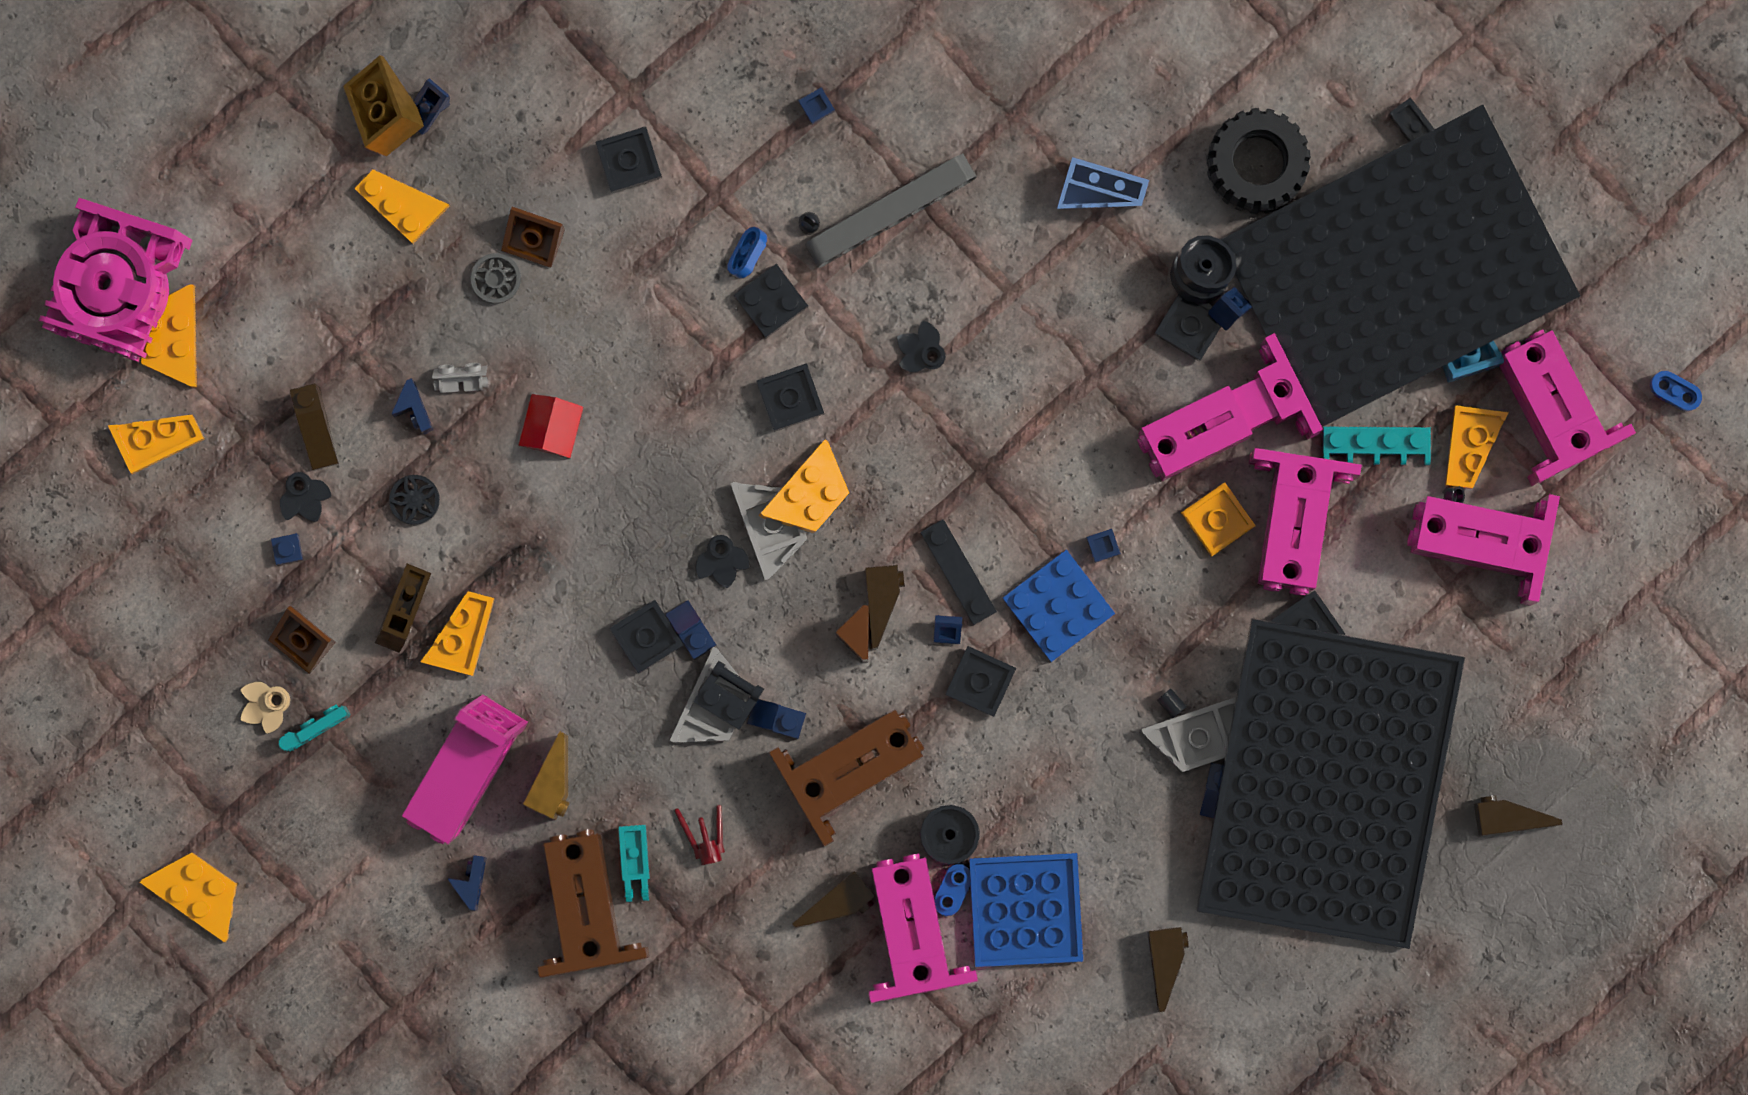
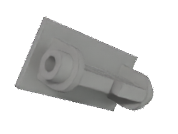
[432,363,488,393]

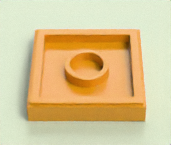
[1181,482,1256,557]

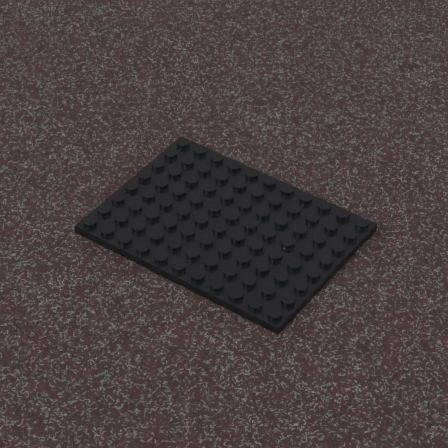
[1221,104,1581,427]
[1196,618,1465,949]

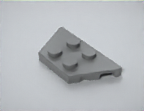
[730,482,807,581]
[670,647,750,743]
[1141,697,1236,772]

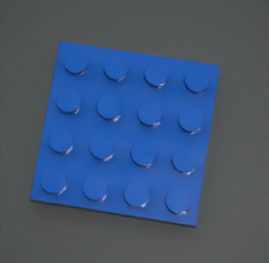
[969,853,1083,967]

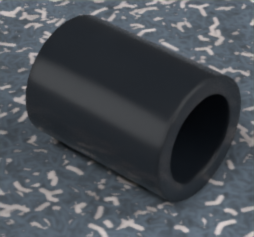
[1157,688,1187,718]

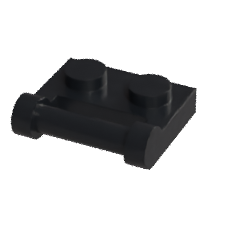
[693,661,764,730]

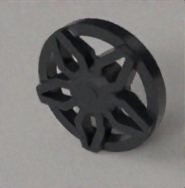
[389,475,440,525]

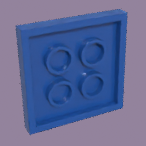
[1002,550,1115,662]

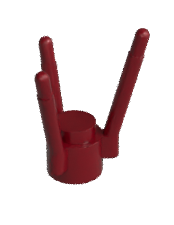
[674,804,725,865]

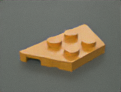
[141,284,197,388]
[759,439,849,533]
[140,853,237,942]

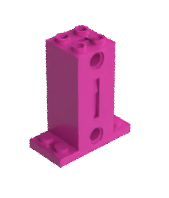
[1500,330,1636,486]
[1249,448,1362,596]
[1407,494,1560,606]
[402,694,528,844]
[869,854,978,1003]

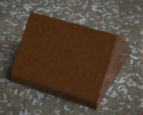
[501,207,565,268]
[836,605,869,663]
[268,606,336,674]

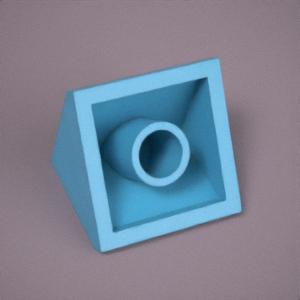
[1443,341,1504,383]

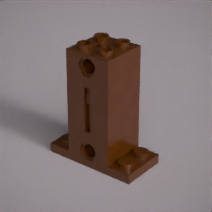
[769,710,924,847]
[538,830,650,978]

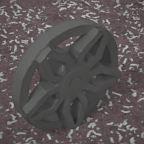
[471,253,521,304]

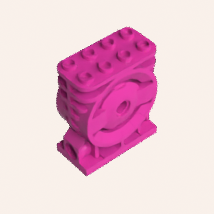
[39,198,193,362]

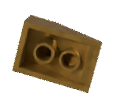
[343,55,424,157]
[523,731,570,820]

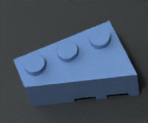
[1057,157,1149,209]

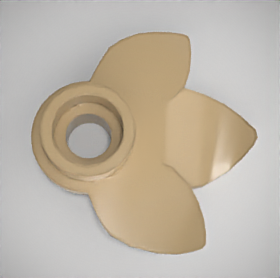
[241,682,290,733]

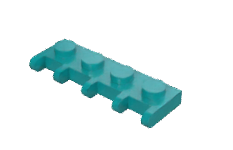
[1323,426,1431,465]

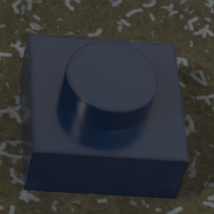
[798,87,835,125]
[1086,529,1121,563]
[271,533,304,566]
[934,615,962,644]

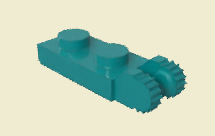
[278,704,351,752]
[619,825,650,902]

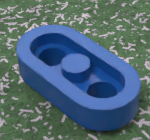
[727,227,767,279]
[1650,371,1702,412]
[934,864,971,916]

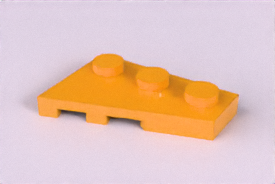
[354,170,450,244]
[1445,406,1509,489]
[108,415,205,475]
[421,591,494,676]

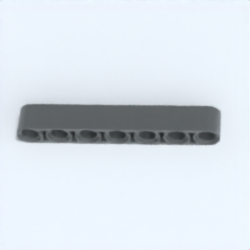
[805,154,977,268]

